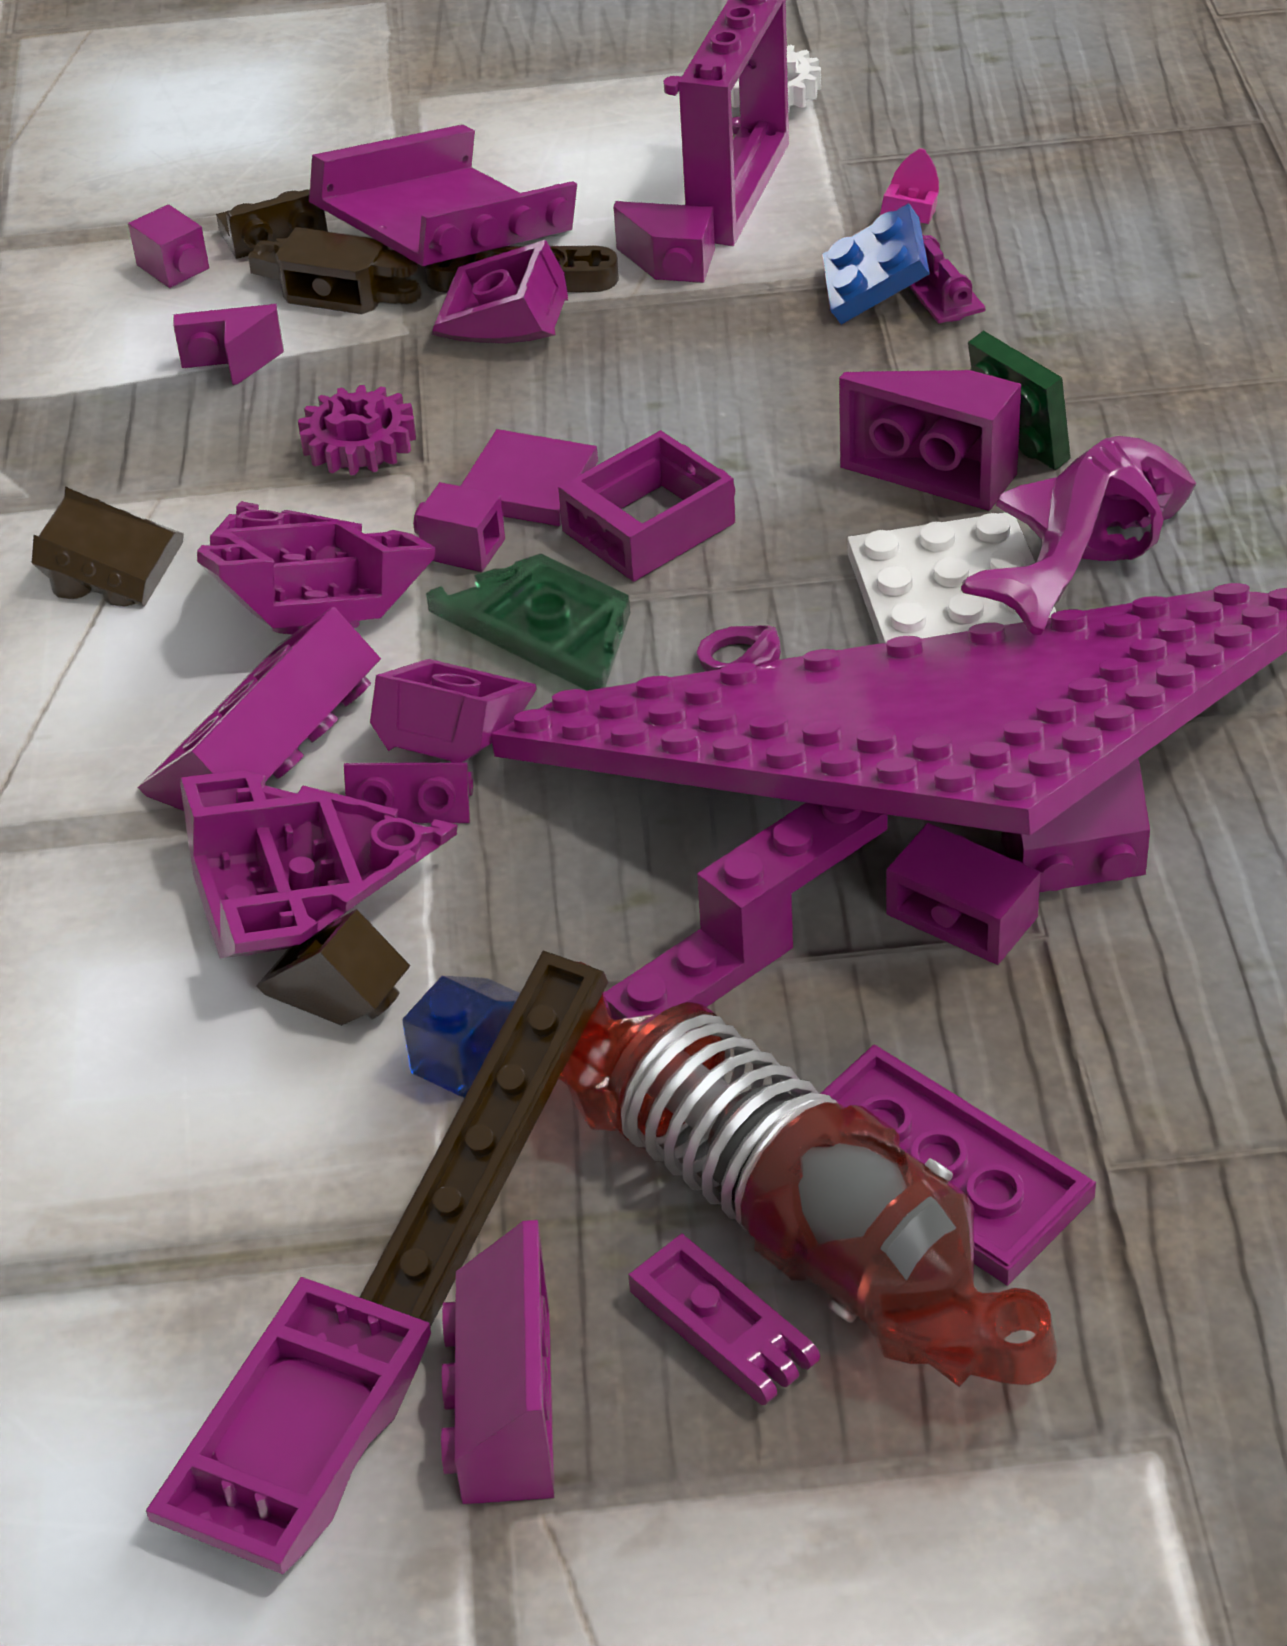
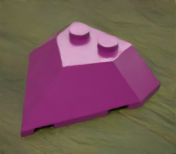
[197,501,435,634]
[181,770,458,959]

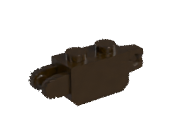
[248,227,421,314]

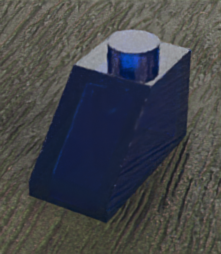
[402,976,520,1098]

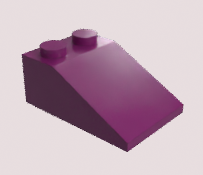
[839,370,1021,511]

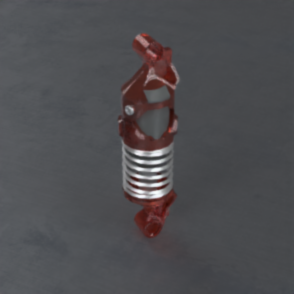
[559,962,1058,1387]

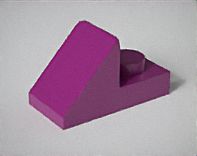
[173,304,284,385]

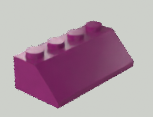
[137,606,381,811]

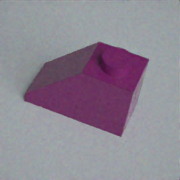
[613,201,715,283]

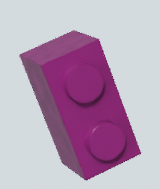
[886,823,1041,965]

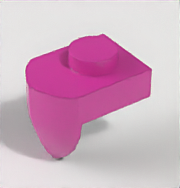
[880,148,939,225]

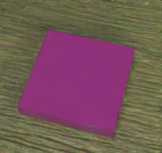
[461,429,598,526]

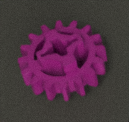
[298,385,417,475]

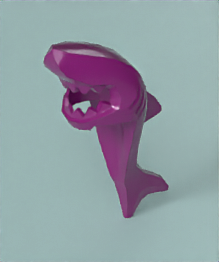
[961,436,1197,635]

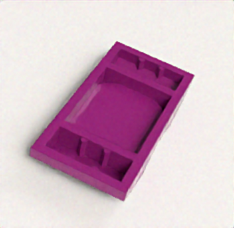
[146,1276,431,1575]

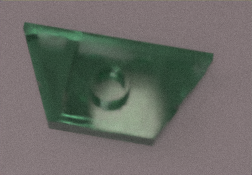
[426,553,630,691]

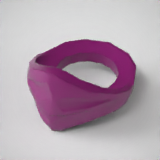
[697,625,781,671]

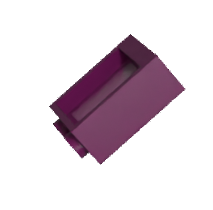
[558,430,736,582]

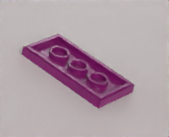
[820,1044,1096,1286]

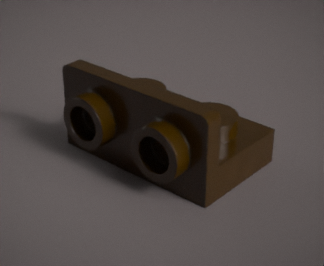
[216,189,328,259]

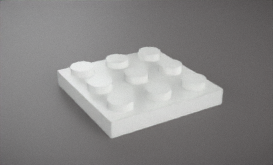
[847,513,1056,643]

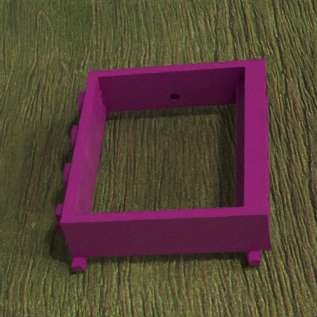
[663,0,789,246]

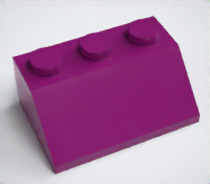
[441,1220,555,1504]

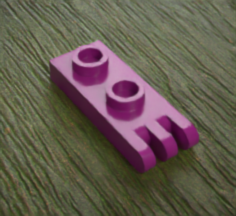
[628,1233,821,1405]

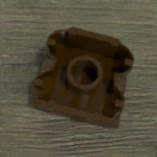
[31,487,184,606]

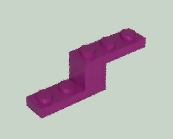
[601,803,888,1037]

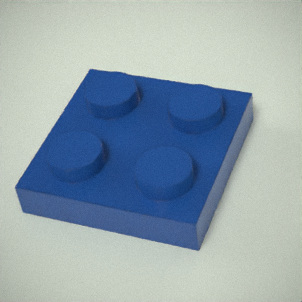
[822,203,930,324]

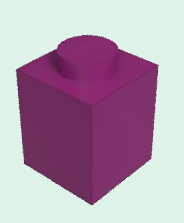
[128,204,210,288]
[413,482,505,572]

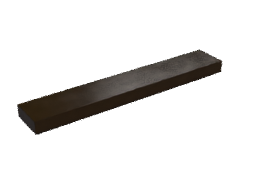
[360,950,608,1328]

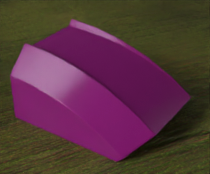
[431,240,569,344]
[370,659,537,763]

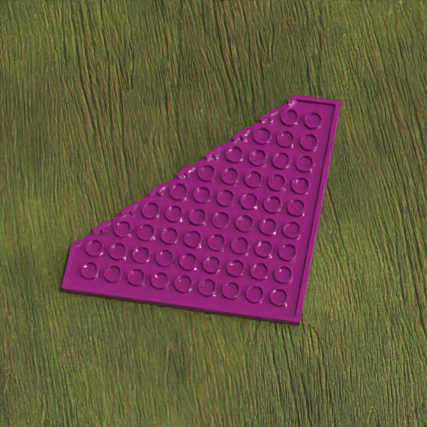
[491,583,1287,835]

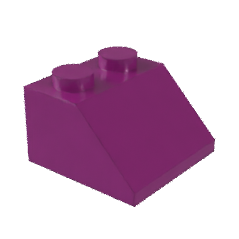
[1001,758,1150,893]

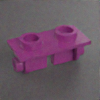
[908,235,986,324]
[343,763,474,823]

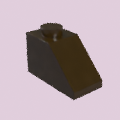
[256,909,411,1026]

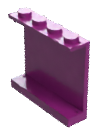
[309,124,578,266]

